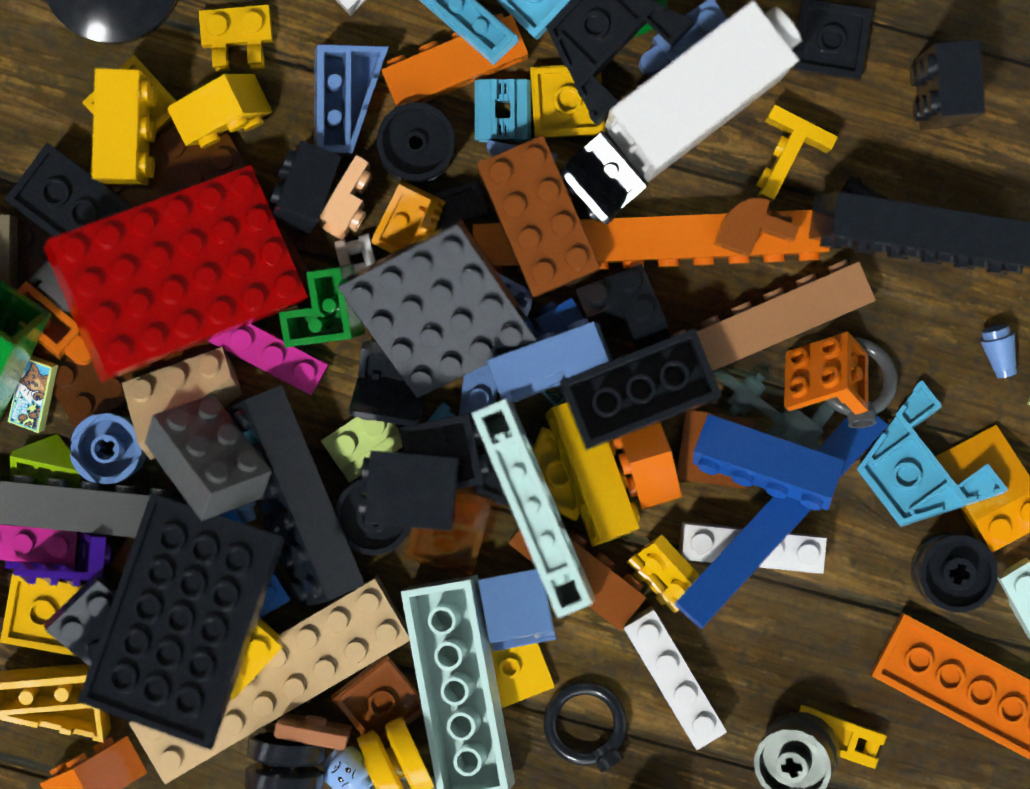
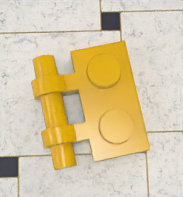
[626,534,700,613]

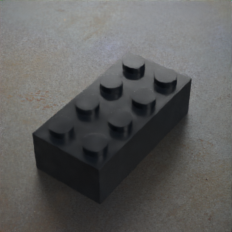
[559,328,722,452]

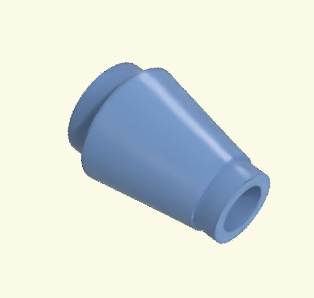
[980,324,1017,378]

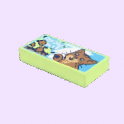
[8,355,58,433]

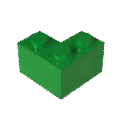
[279,264,365,348]

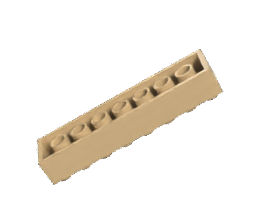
[129,575,410,784]

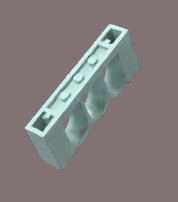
[472,399,596,618]

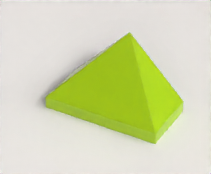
[10,434,81,488]

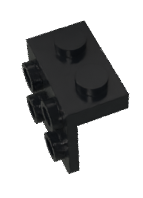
[560,131,648,225]
[349,340,426,427]

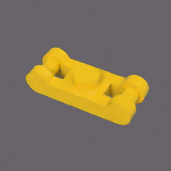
[799,705,887,769]

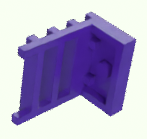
[5,532,111,587]

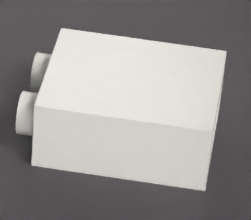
[605,1,801,182]

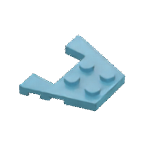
[857,381,1008,527]

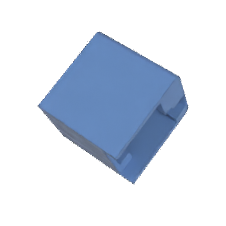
[478,569,556,652]

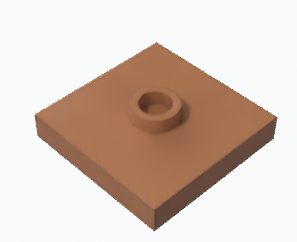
[274,713,353,751]

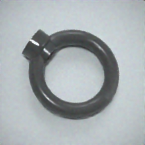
[825,337,898,428]

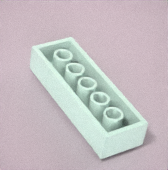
[401,575,515,789]

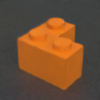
[613,423,682,509]
[40,736,147,789]

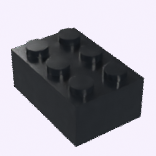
[910,40,986,130]

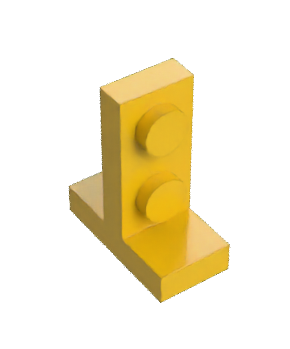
[756,105,838,202]

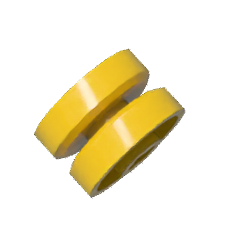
[356,716,435,789]

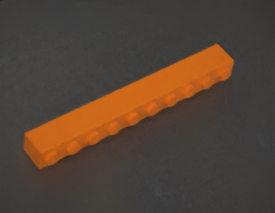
[473,210,829,274]

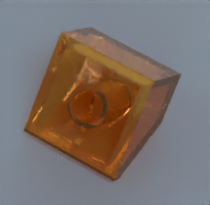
[405,491,492,575]

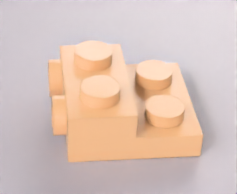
[319,155,372,241]

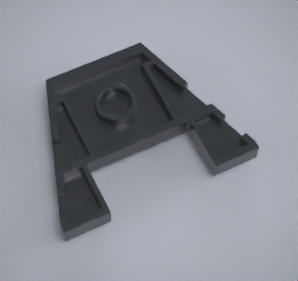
[546,0,695,126]

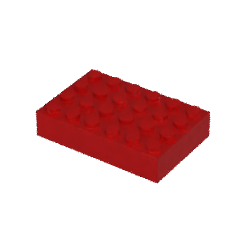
[44,165,308,383]

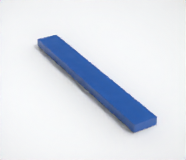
[675,415,888,629]

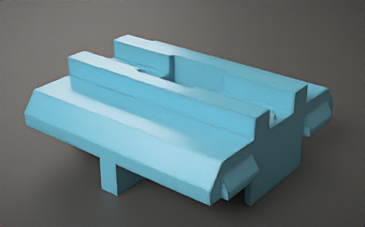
[474,79,531,142]

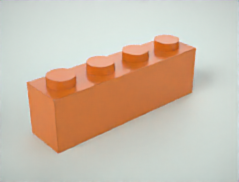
[381,13,528,107]

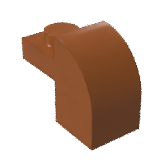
[713,198,799,257]

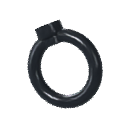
[543,681,627,773]

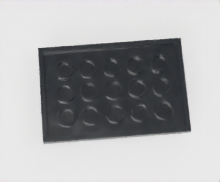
[78,493,285,750]

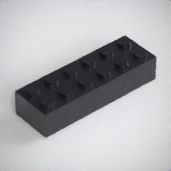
[808,192,1030,275]
[226,385,365,608]

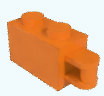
[17,281,92,365]

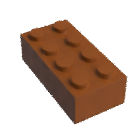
[476,135,600,299]

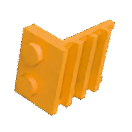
[370,179,446,253]

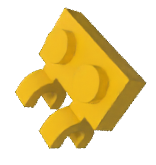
[199,5,273,73]

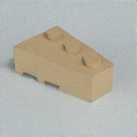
[122,347,242,460]

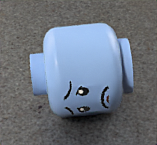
[322,746,373,789]

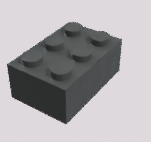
[145,394,272,521]

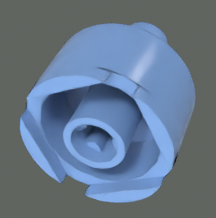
[70,413,147,484]

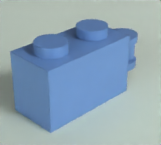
[639,0,728,76]

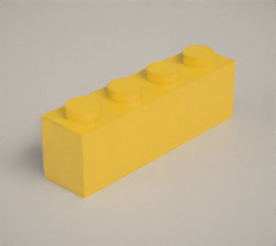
[545,403,640,547]

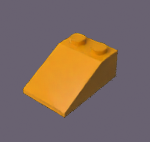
[935,425,1030,552]

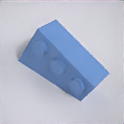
[314,44,388,158]
[487,318,613,402]

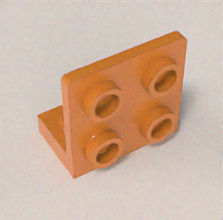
[784,331,868,415]

